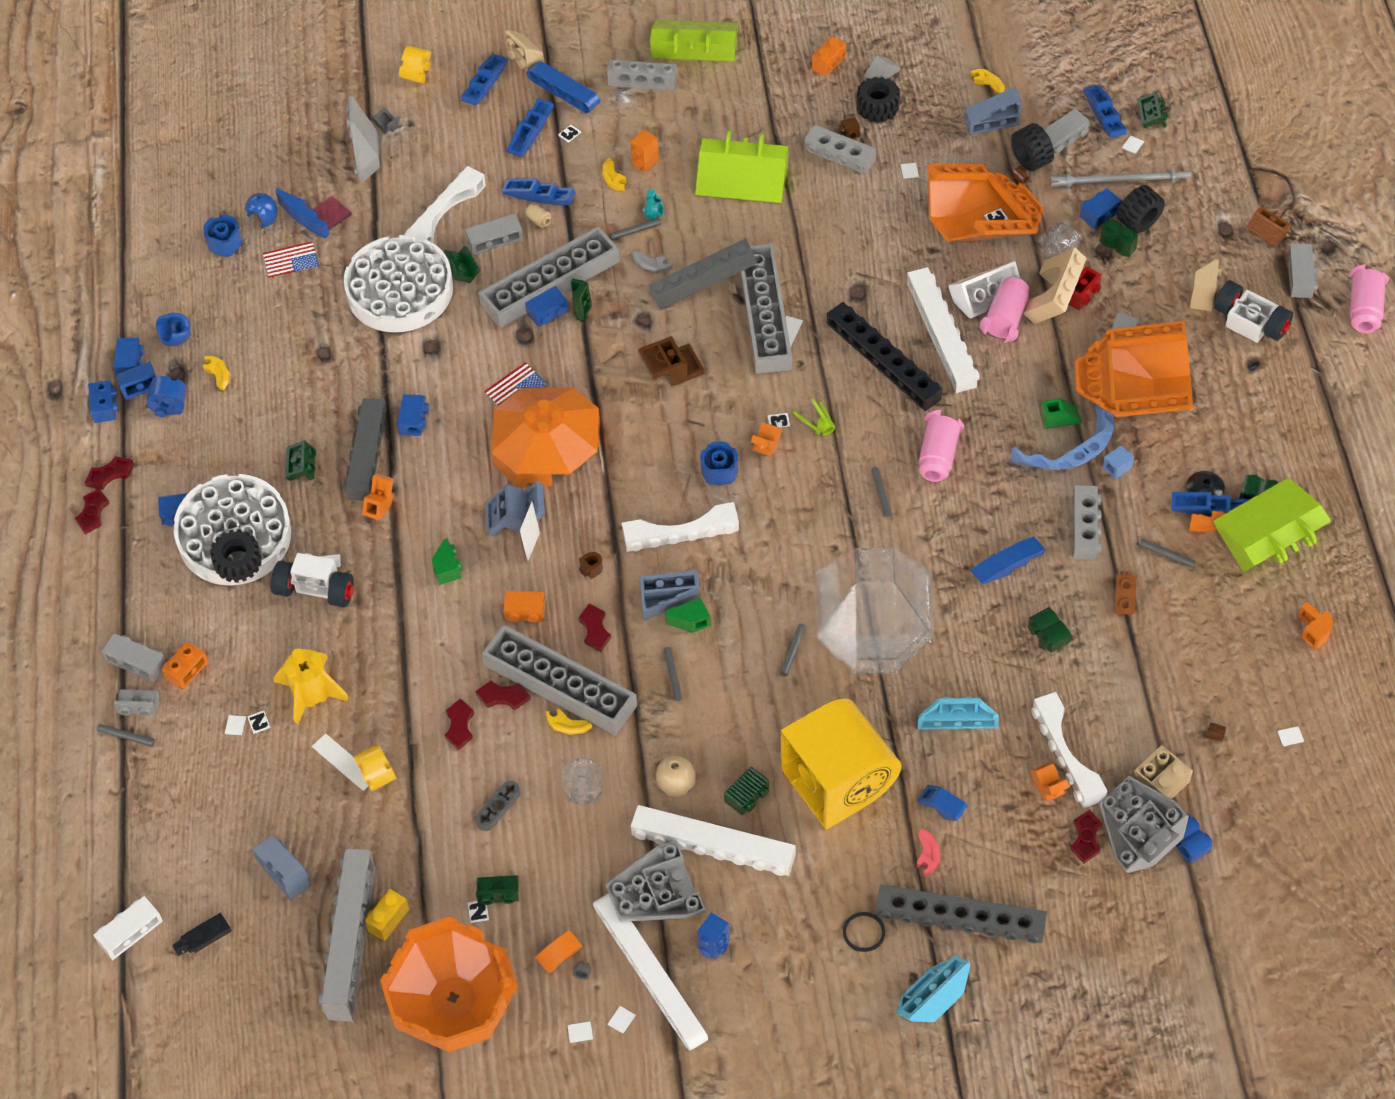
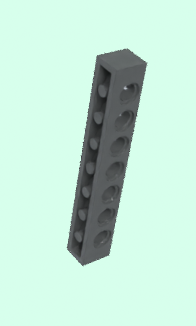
[876,884,1047,944]

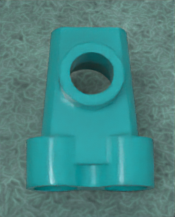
[643,190,664,221]

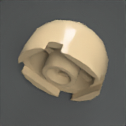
[655,755,696,797]

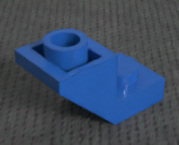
[917,785,968,821]

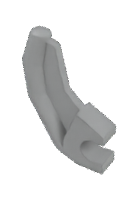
[632,251,673,274]

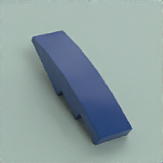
[461,54,508,106]
[1083,85,1127,139]
[506,98,554,157]
[501,178,575,205]
[275,188,329,239]
[1171,492,1250,517]
[971,536,1046,585]

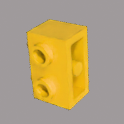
[365,889,410,942]

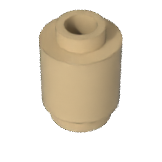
[525,204,551,228]

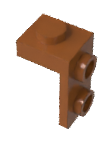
[1114,571,1137,615]

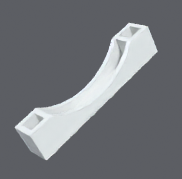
[405,166,486,243]
[622,502,739,552]
[1031,692,1107,809]

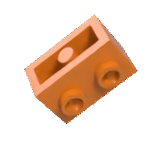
[812,36,846,77]
[630,129,659,173]
[503,591,546,623]
[161,641,208,690]

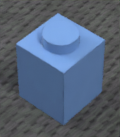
[1103,446,1134,480]

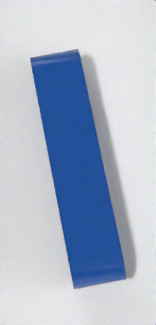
[527,61,600,113]

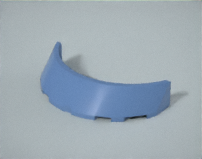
[1011,404,1114,469]

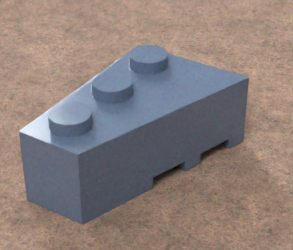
[964,87,1022,135]
[639,571,700,621]
[252,835,311,901]

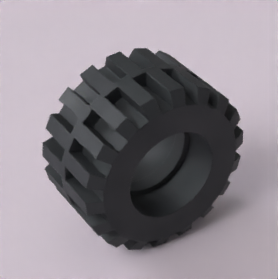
[857,76,900,122]
[1011,123,1054,172]
[1117,185,1165,233]
[210,529,262,583]

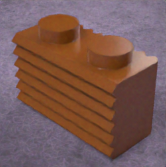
[1246,206,1291,247]

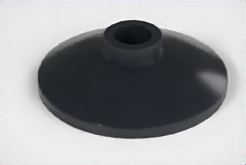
[1186,471,1225,496]

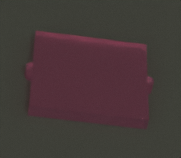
[313,196,352,230]

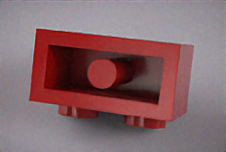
[1068,266,1102,311]

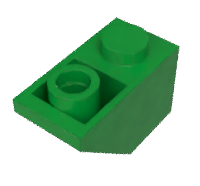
[1040,398,1081,429]
[431,538,463,585]
[665,598,711,633]

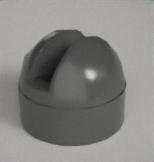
[573,961,591,979]

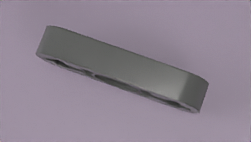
[476,781,520,831]

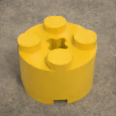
[399,46,431,84]
[353,744,397,791]

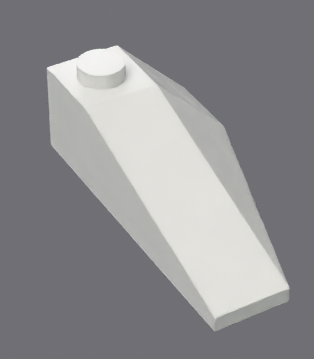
[948,261,1020,318]

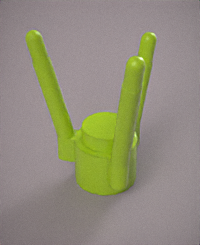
[793,398,835,436]

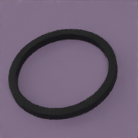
[843,912,885,952]

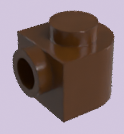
[839,117,860,139]
[579,552,603,579]

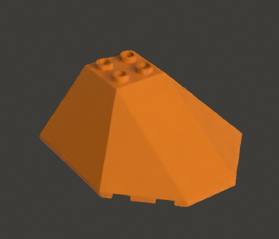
[928,163,1044,242]
[1075,321,1193,417]

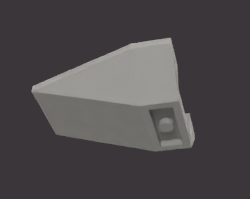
[346,96,380,182]
[1099,776,1189,873]
[605,840,706,921]

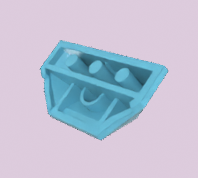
[917,696,999,729]
[896,955,970,1022]

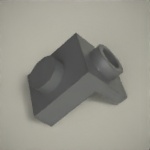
[371,107,400,135]

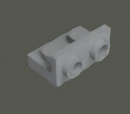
[114,689,160,716]

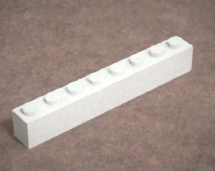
[907,267,979,393]
[631,805,796,876]

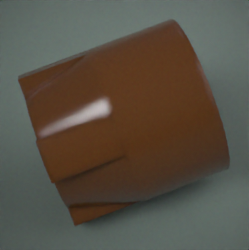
[1011,165,1031,184]
[1206,722,1226,742]

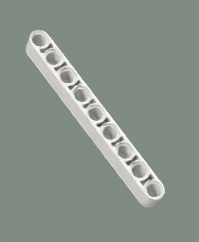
[593,894,708,1051]

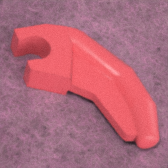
[916,829,940,877]

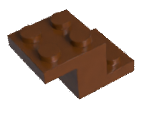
[638,336,704,386]

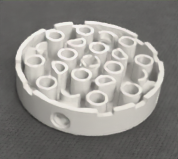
[344,235,453,332]
[174,474,291,585]

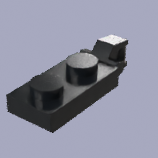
[172,912,232,957]

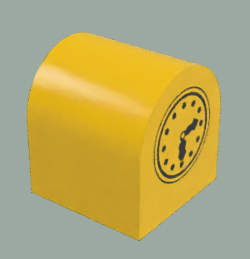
[781,699,901,830]

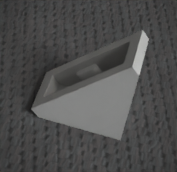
[864,55,900,79]

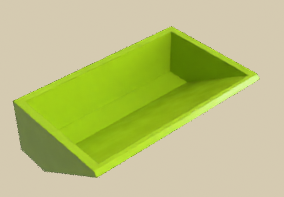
[650,20,739,61]
[695,130,789,203]
[1213,477,1331,572]

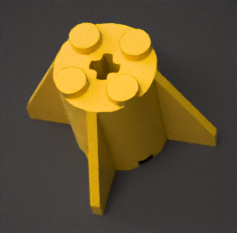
[273,648,348,723]

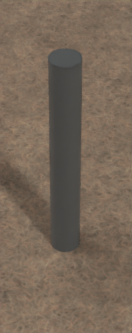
[610,218,661,240]
[871,467,892,517]
[1139,539,1196,568]
[780,624,806,676]
[663,647,682,701]
[97,724,155,747]

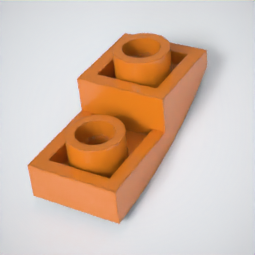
[1189,511,1226,532]
[535,930,583,973]

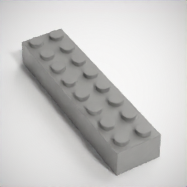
[479,226,620,328]
[740,244,792,374]
[482,625,637,736]
[319,849,376,1022]

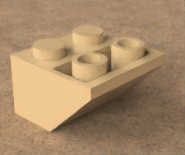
[505,30,544,72]
[1190,260,1222,311]
[1134,745,1193,799]

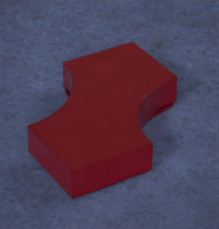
[85,456,134,490]
[75,488,109,535]
[578,604,611,652]
[475,681,531,710]
[444,698,474,751]
[1071,809,1103,864]

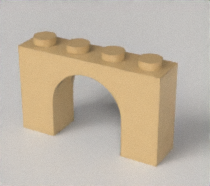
[1023,247,1087,324]

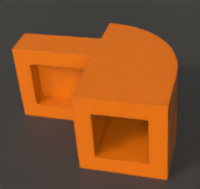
[751,422,783,456]
[362,473,394,520]
[1298,602,1333,650]
[1029,763,1070,801]

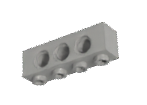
[607,59,678,91]
[805,125,876,174]
[1073,485,1102,560]

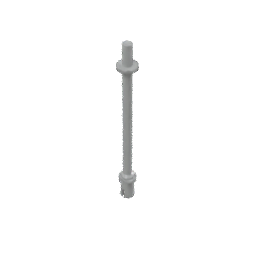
[1050,167,1191,188]

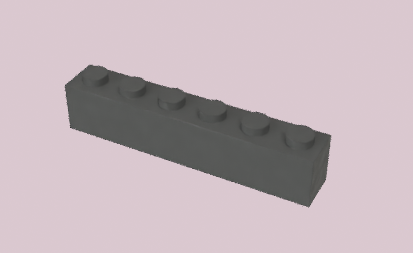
[649,238,758,310]
[344,398,387,501]

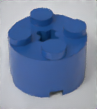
[203,214,242,257]
[146,376,186,417]
[700,441,738,485]

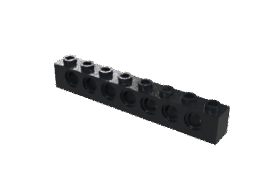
[827,302,942,411]

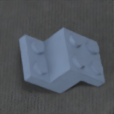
[485,482,545,536]

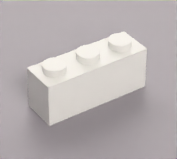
[93,896,163,961]

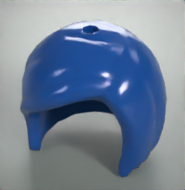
[244,193,277,229]
[155,313,191,346]

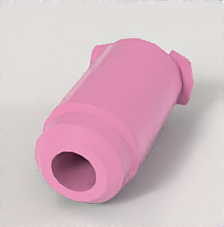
[1349,264,1389,333]
[980,277,1029,343]
[919,409,965,482]

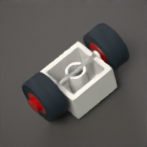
[1214,280,1293,343]
[271,553,354,608]

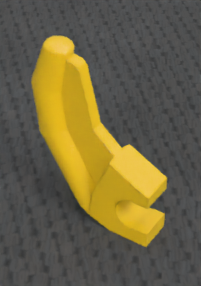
[970,69,1004,94]
[602,158,626,191]
[203,356,229,391]
[546,709,592,735]

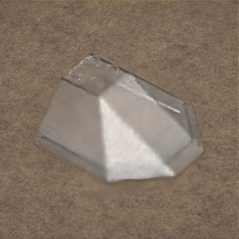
[816,548,934,674]

